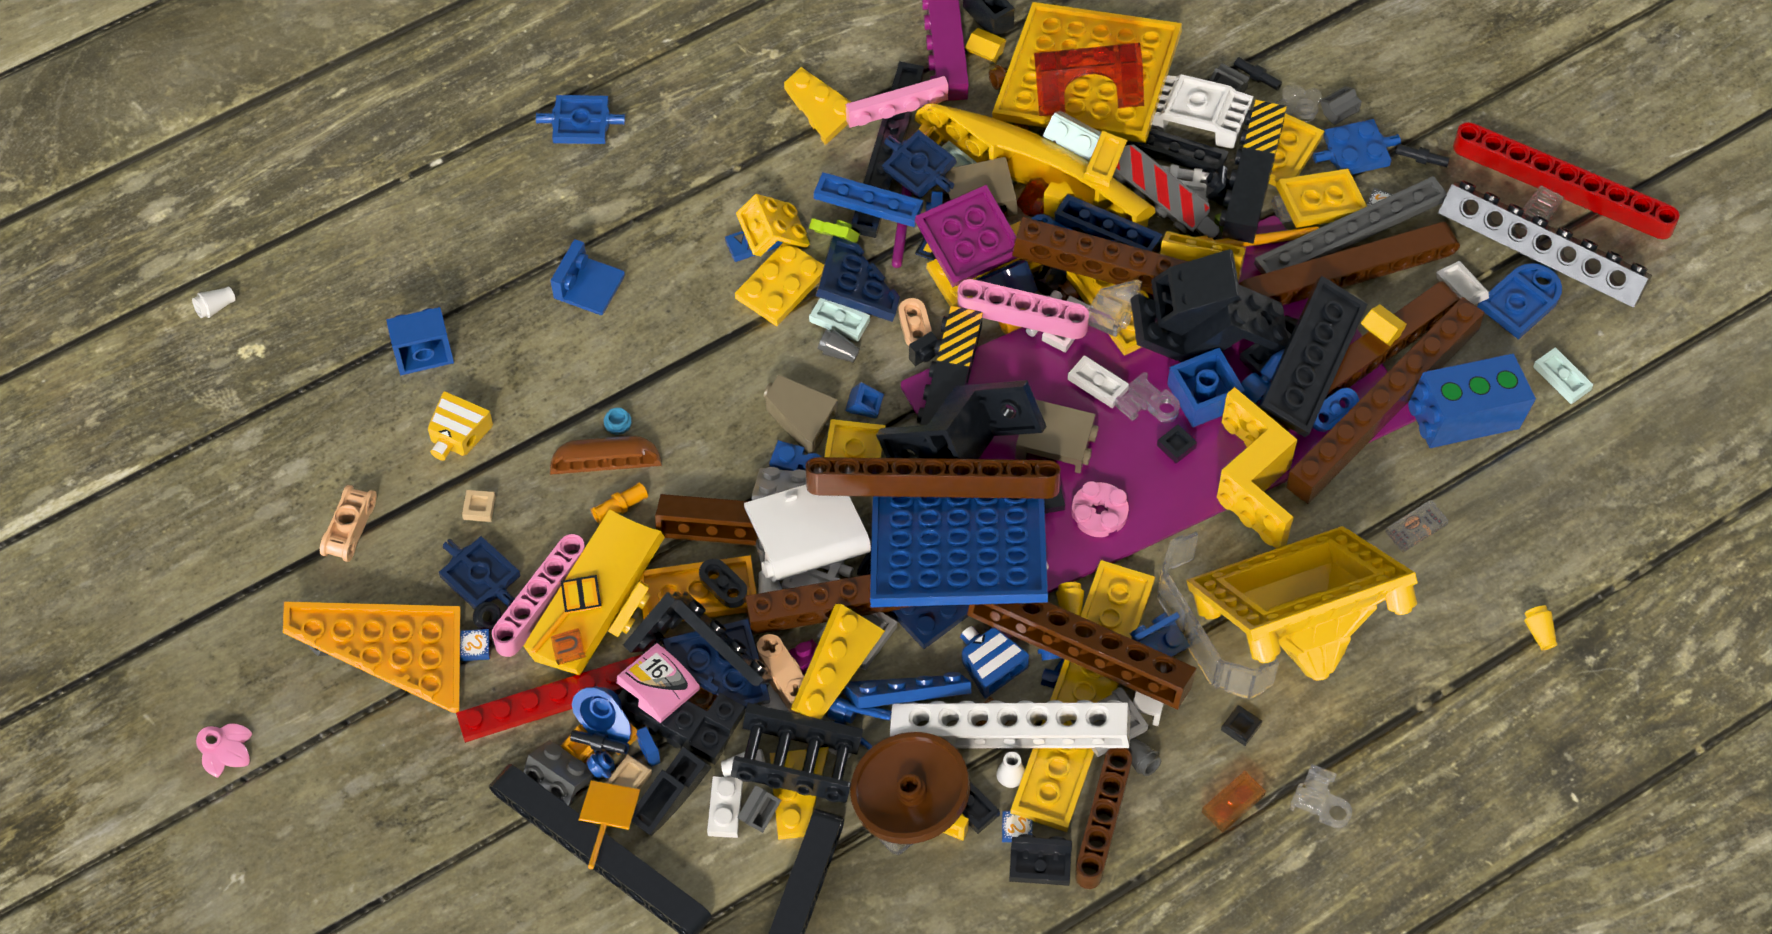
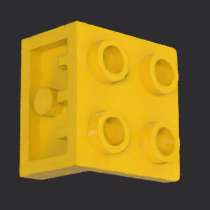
[736,194,810,257]

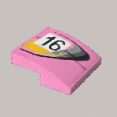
[617,643,700,723]

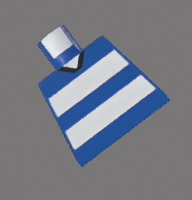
[960,626,1029,699]

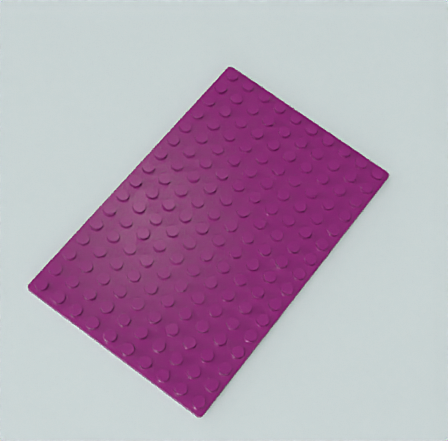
[901,216,1416,594]

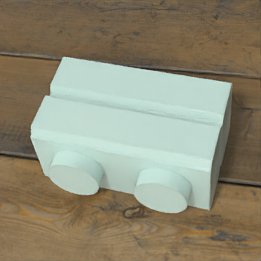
[1043,111,1101,161]

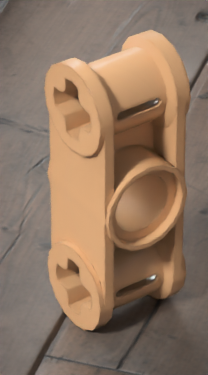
[320,485,377,562]
[757,634,804,714]

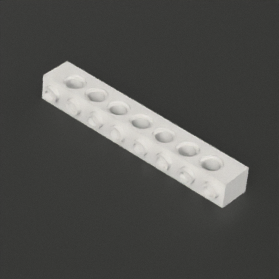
[890,700,1131,748]

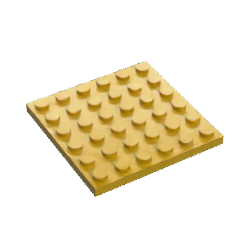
[992,2,1182,143]

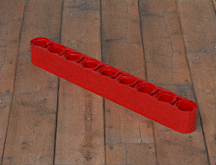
[1453,122,1680,240]

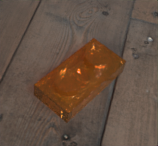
[1202,771,1266,833]

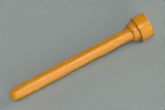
[1196,227,1319,247]

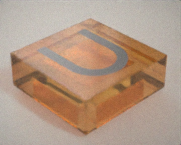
[551,628,586,665]

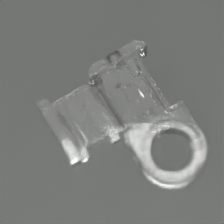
[1115,372,1180,422]
[1290,764,1352,828]

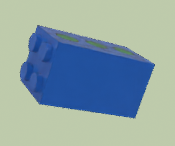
[1408,353,1536,448]

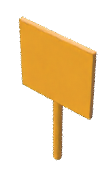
[579,780,640,869]

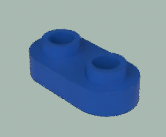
[1313,388,1360,432]

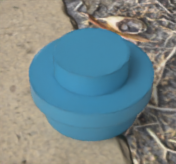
[604,408,632,435]

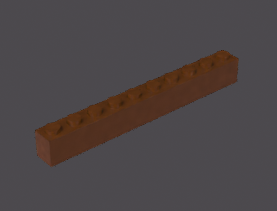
[1286,297,1485,504]

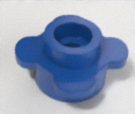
[587,750,615,778]

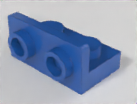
[1130,612,1190,657]

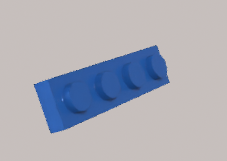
[814,172,923,227]

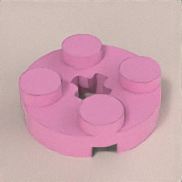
[1071,481,1129,537]

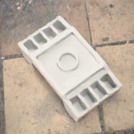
[1151,74,1254,148]

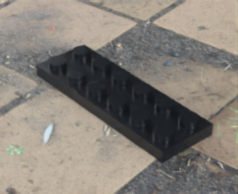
[1258,276,1368,437]

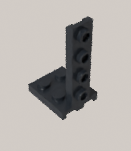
[623,591,772,686]

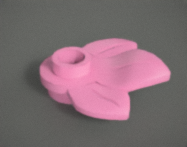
[196,724,252,778]

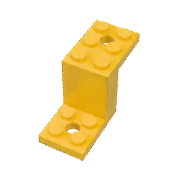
[1217,387,1297,549]

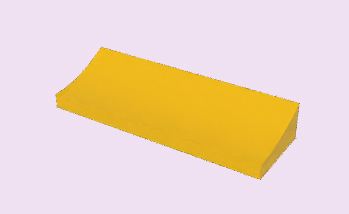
[523,509,665,675]

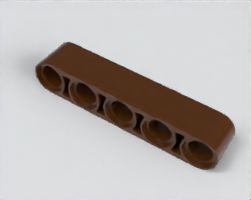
[1075,748,1132,889]

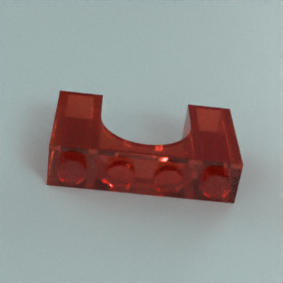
[1034,43,1144,116]

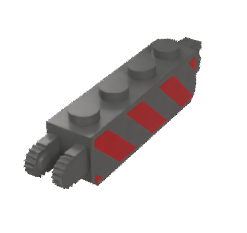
[1113,145,1220,240]

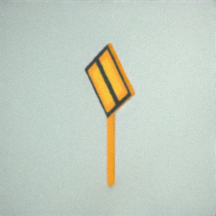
[532,575,602,653]

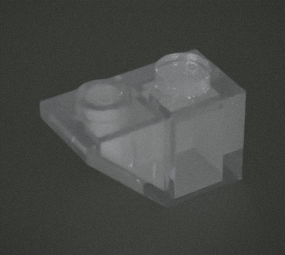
[1088,280,1143,337]

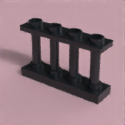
[731,703,863,803]

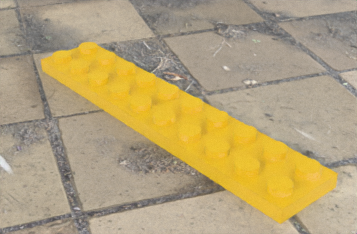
[1011,560,1155,832]

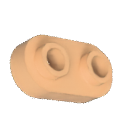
[899,298,932,346]

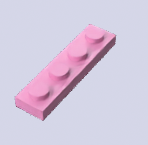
[846,76,948,128]

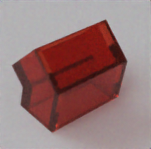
[1017,177,1049,217]

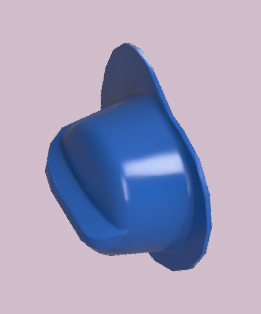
[572,686,631,743]

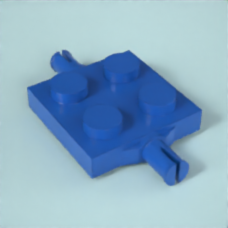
[536,95,625,144]
[1313,119,1401,175]

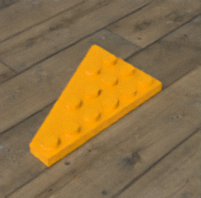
[283,602,460,713]

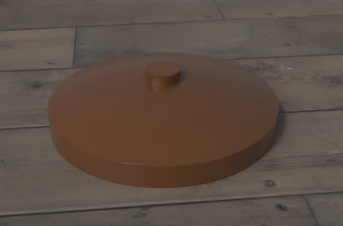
[850,732,970,844]

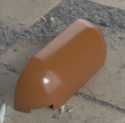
[550,436,662,475]

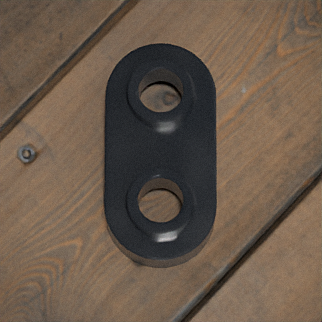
[699,559,748,608]

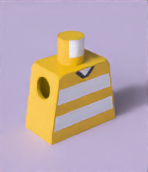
[428,391,493,461]

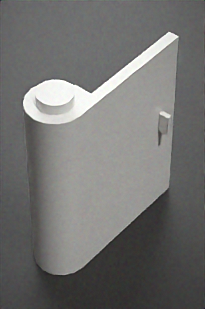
[744,485,871,582]

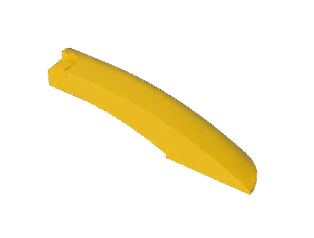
[915,104,1155,228]

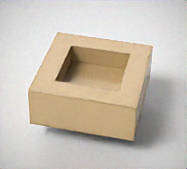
[462,490,496,522]

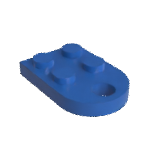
[1477,263,1562,340]

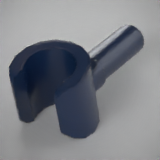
[1041,658,1065,688]

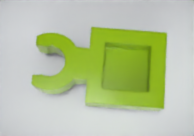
[809,218,860,243]

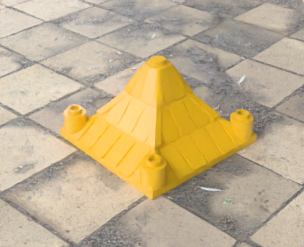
[1186,526,1417,681]

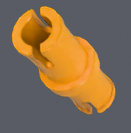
[591,482,648,524]

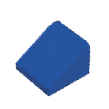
[845,382,884,419]

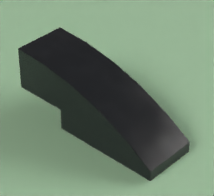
[632,747,712,836]

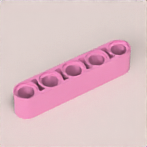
[958,279,1089,339]
[492,534,585,657]

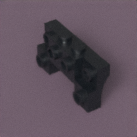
[618,652,745,765]

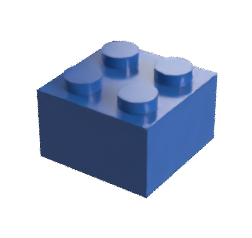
[386,307,454,376]
[1167,348,1245,428]

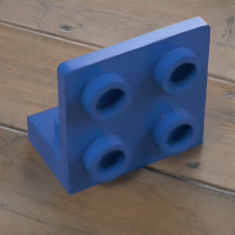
[550,239,625,315]

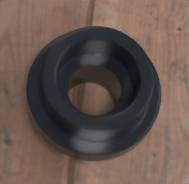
[473,602,501,631]

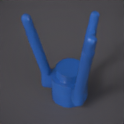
[828,697,892,749]

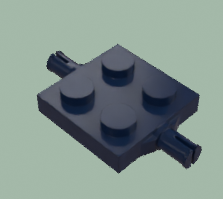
[882,130,957,199]
[439,536,521,609]

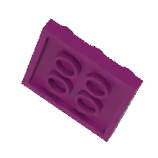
[915,185,1017,288]

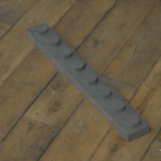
[1254,176,1447,274]

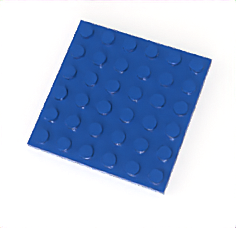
[870,496,1048,607]

